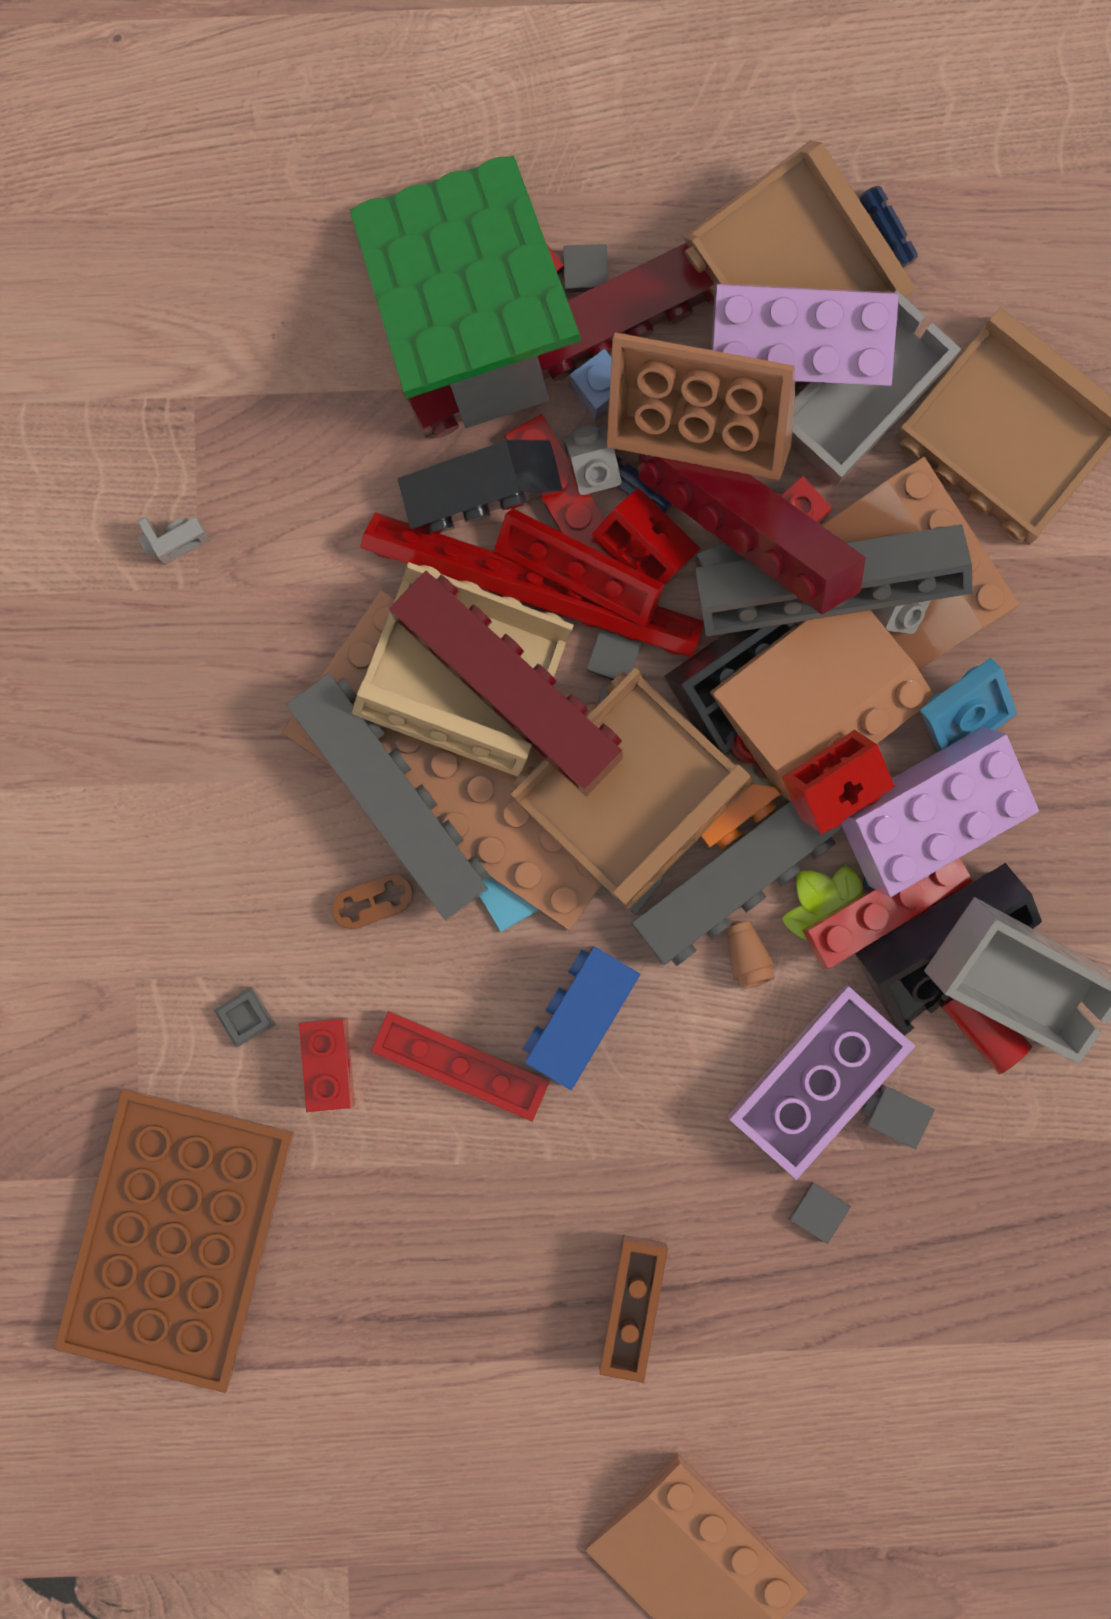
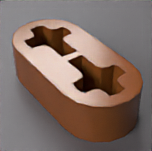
[332,874,414,929]

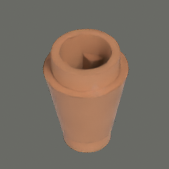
[726,921,775,989]

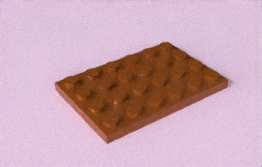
[54,1089,294,1393]

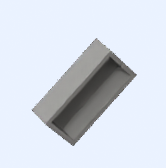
[791,290,961,486]
[924,897,1111,1064]

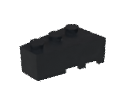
[397,440,563,535]
[664,622,797,756]

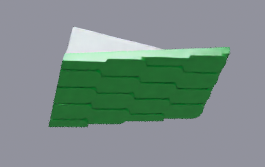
[350,155,581,428]

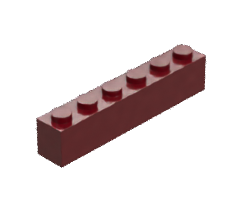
[638,453,866,615]
[389,570,623,797]

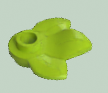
[782,865,863,941]

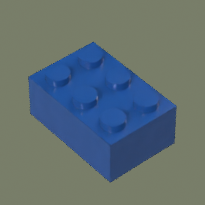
[522,946,641,1091]

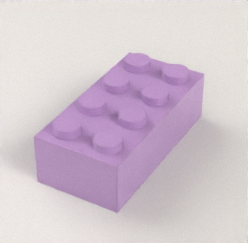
[711,283,899,386]
[841,727,1039,897]
[726,985,915,1180]

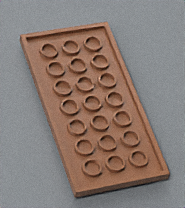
[281,590,601,931]

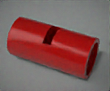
[941,997,1032,1074]

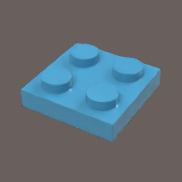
[920,657,1017,752]

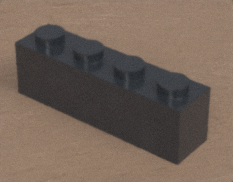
[855,863,1042,1036]

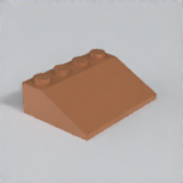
[607,333,795,480]
[822,457,1020,670]
[710,610,935,802]
[585,1453,809,1619]

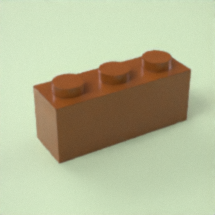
[599,1235,668,1383]

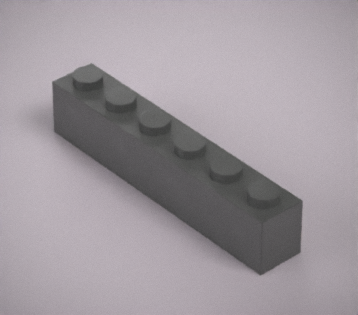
[695,524,973,637]
[286,673,490,921]
[631,801,842,966]

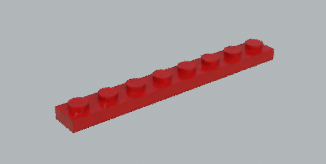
[360,512,704,658]

